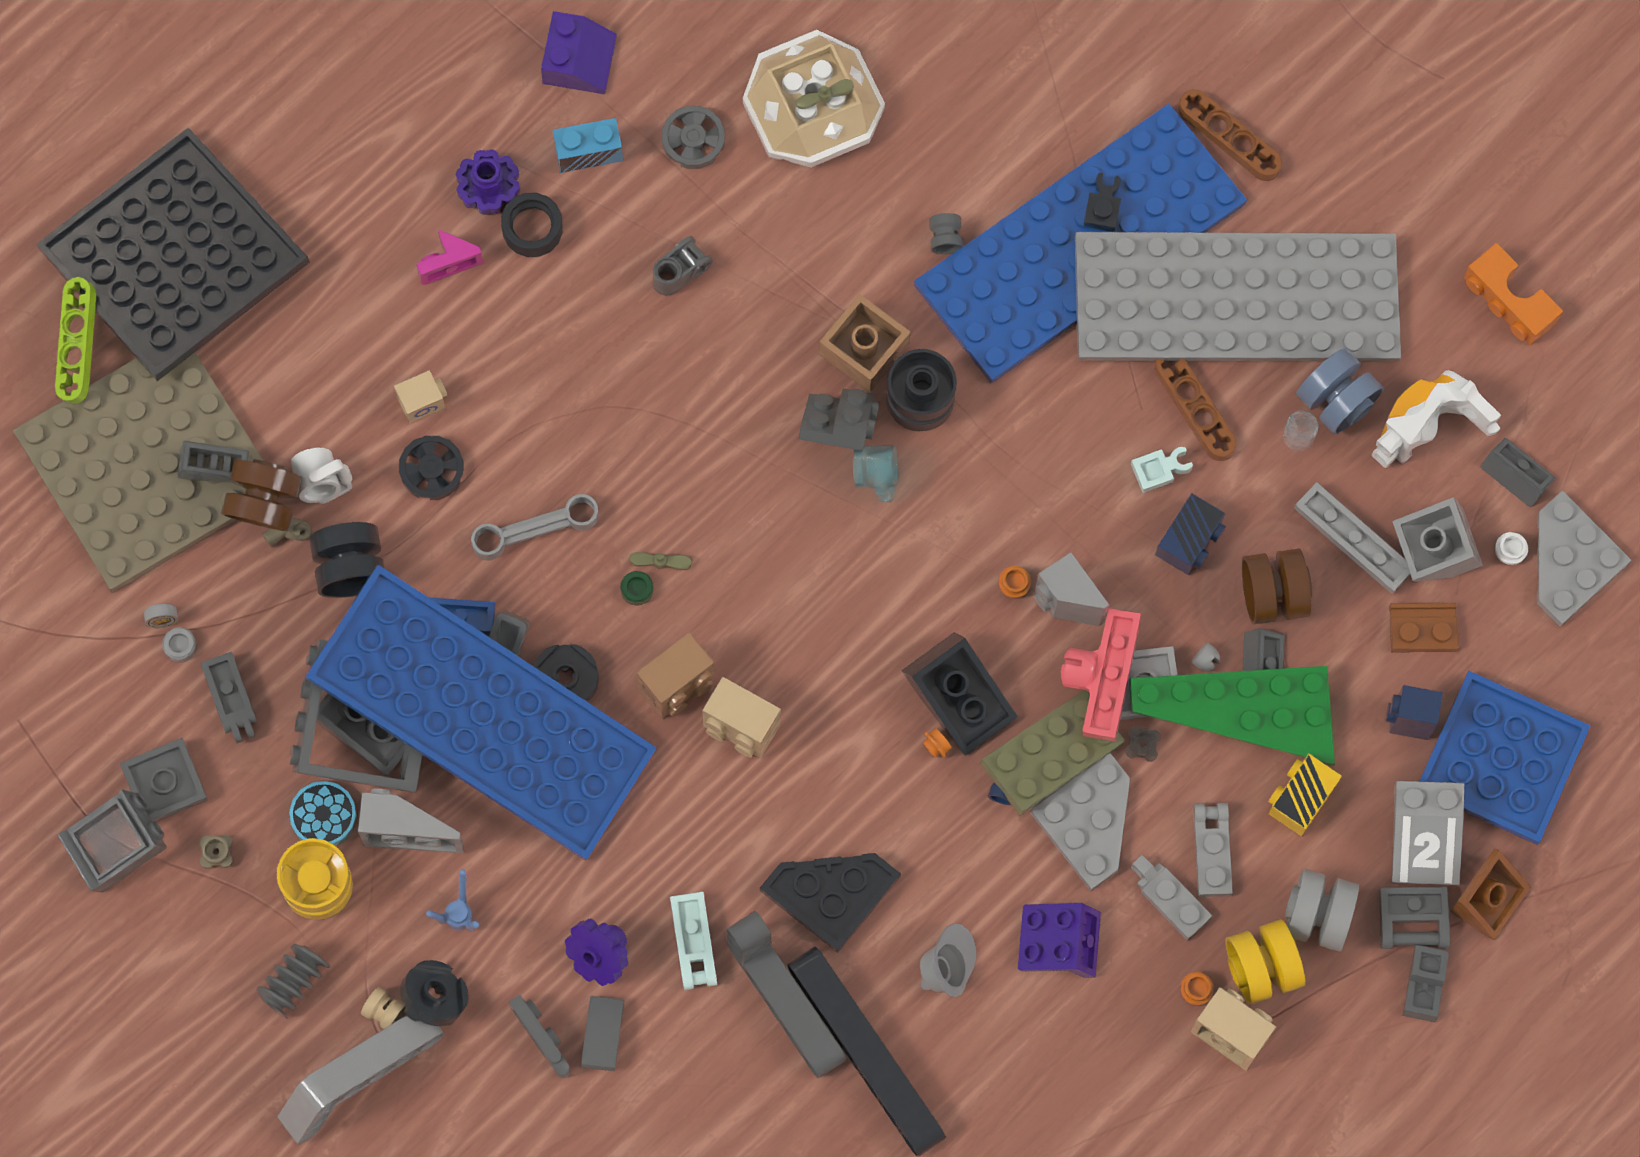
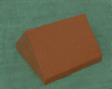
[1451,848,1531,940]

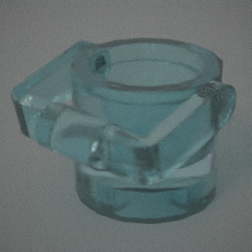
[853,445,899,503]

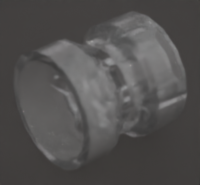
[1282,411,1319,451]

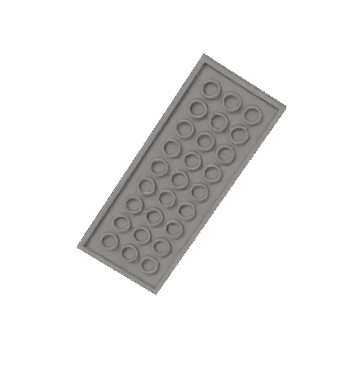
[1075,232,1401,362]

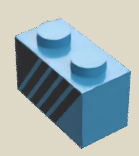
[553,118,623,173]

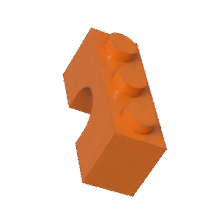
[1464,242,1563,346]

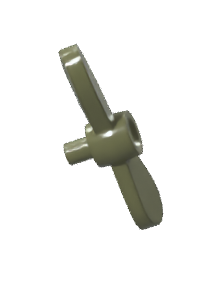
[796,79,854,109]
[629,552,692,570]

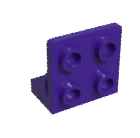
[1018,903,1101,978]

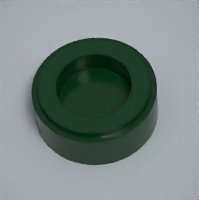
[620,571,654,606]

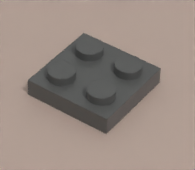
[120,738,208,822]

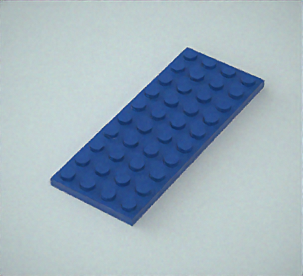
[914,104,1247,383]
[304,564,657,860]

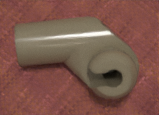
[262,518,312,547]

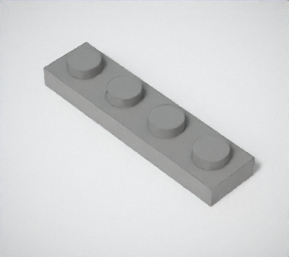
[1294,482,1411,594]

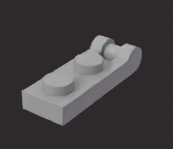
[1193,803,1233,897]

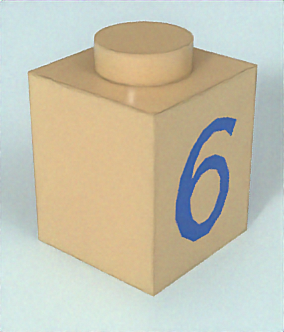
[394,370,447,424]

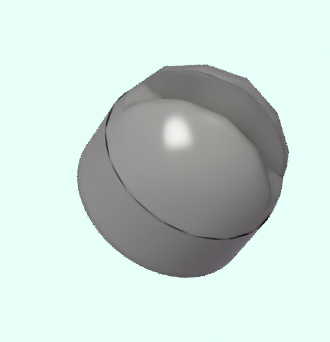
[1191,642,1220,671]

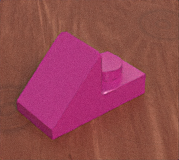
[416,230,483,286]

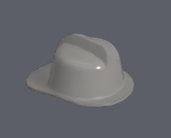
[920,923,976,997]

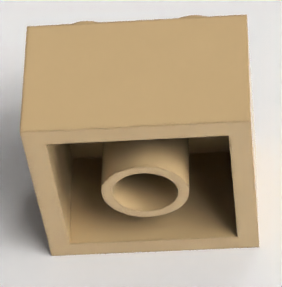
[702,677,781,759]
[1191,988,1276,1071]

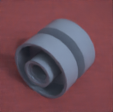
[1296,348,1384,435]

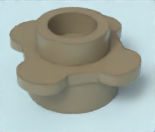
[199,835,233,869]

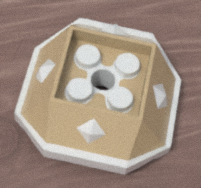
[743,30,885,167]

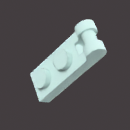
[670,892,717,990]

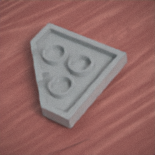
[1537,490,1632,627]
[1030,753,1130,891]

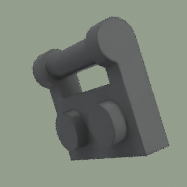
[1379,887,1450,949]

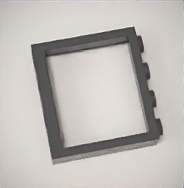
[290,639,422,792]

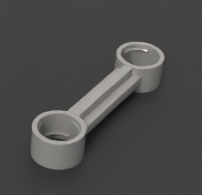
[471,494,599,560]

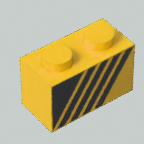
[1268,754,1342,837]

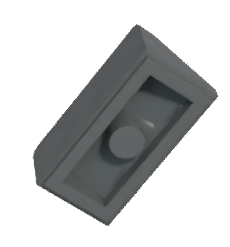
[1481,438,1556,507]
[1242,628,1285,671]

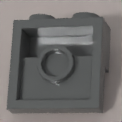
[799,388,880,451]

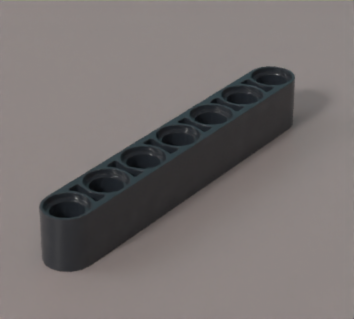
[787,946,946,1157]

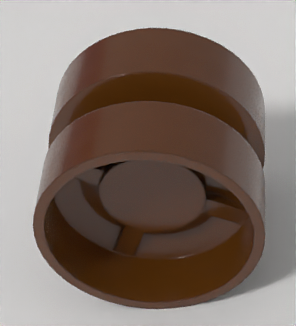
[221,459,302,532]
[1241,548,1312,625]

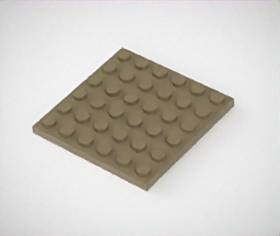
[13,353,263,593]

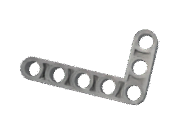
[277,1016,445,1145]

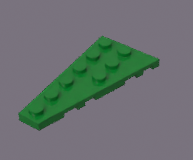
[1129,666,1335,766]

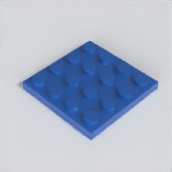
[1419,671,1591,846]

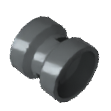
[929,213,963,255]

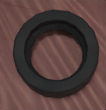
[501,192,563,257]

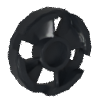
[399,436,464,500]

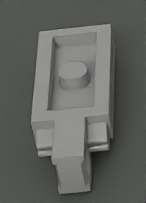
[1131,855,1212,941]

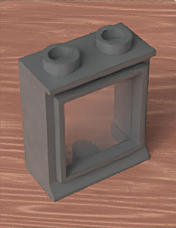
[57,790,167,893]

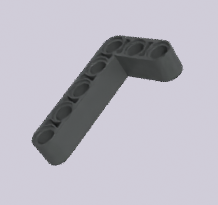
[726,911,847,1079]

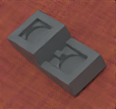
[1403,945,1449,1022]
[581,996,624,1071]

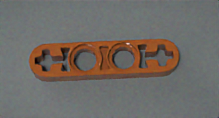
[1179,89,1282,181]
[1154,360,1236,461]

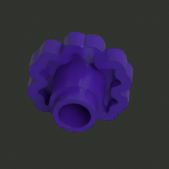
[456,149,520,215]
[565,918,628,986]

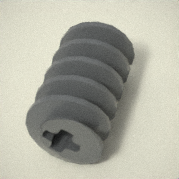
[256,944,330,1019]

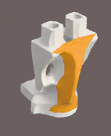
[1372,370,1501,468]

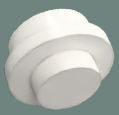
[1495,532,1528,565]

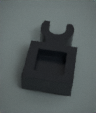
[1083,173,1121,232]

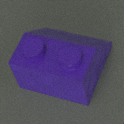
[541,11,617,94]

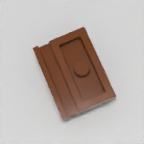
[1389,603,1459,653]

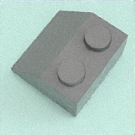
[1392,497,1483,582]
[1034,552,1109,626]

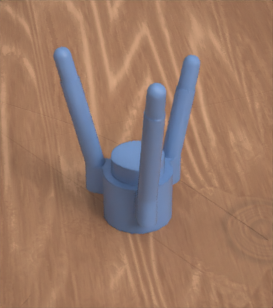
[426,869,479,931]

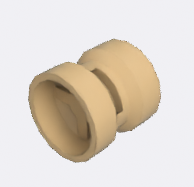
[361,986,406,1029]

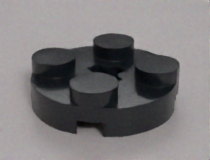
[534,644,599,702]
[400,960,468,1026]

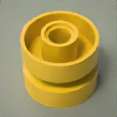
[277,838,353,920]
[1225,919,1305,1005]

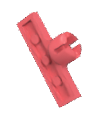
[1061,608,1141,742]

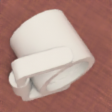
[291,448,352,504]

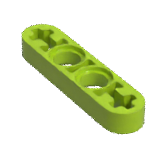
[55,277,96,404]

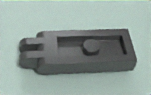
[200,651,257,744]
[509,995,570,1078]

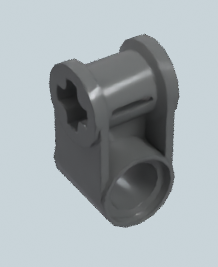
[653,236,713,296]

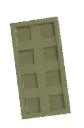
[980,690,1125,815]

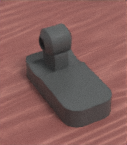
[489,610,530,657]

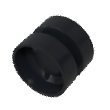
[886,349,957,431]
[309,522,385,598]

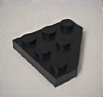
[760,853,901,953]

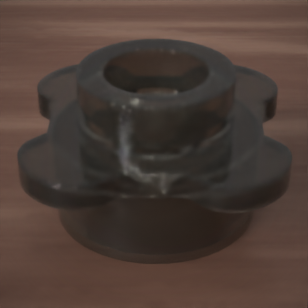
[1125,726,1161,762]

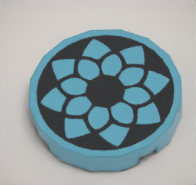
[289,781,357,846]

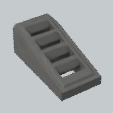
[177,441,249,483]

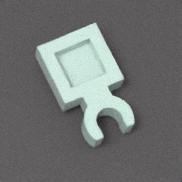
[1131,447,1193,493]

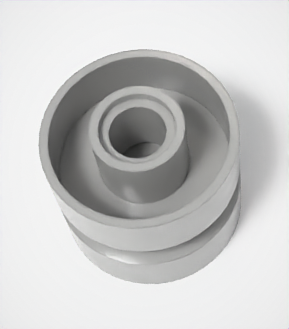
[1285,868,1359,952]

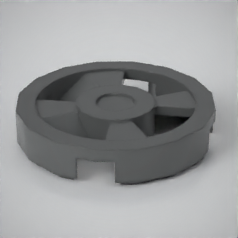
[662,106,725,169]

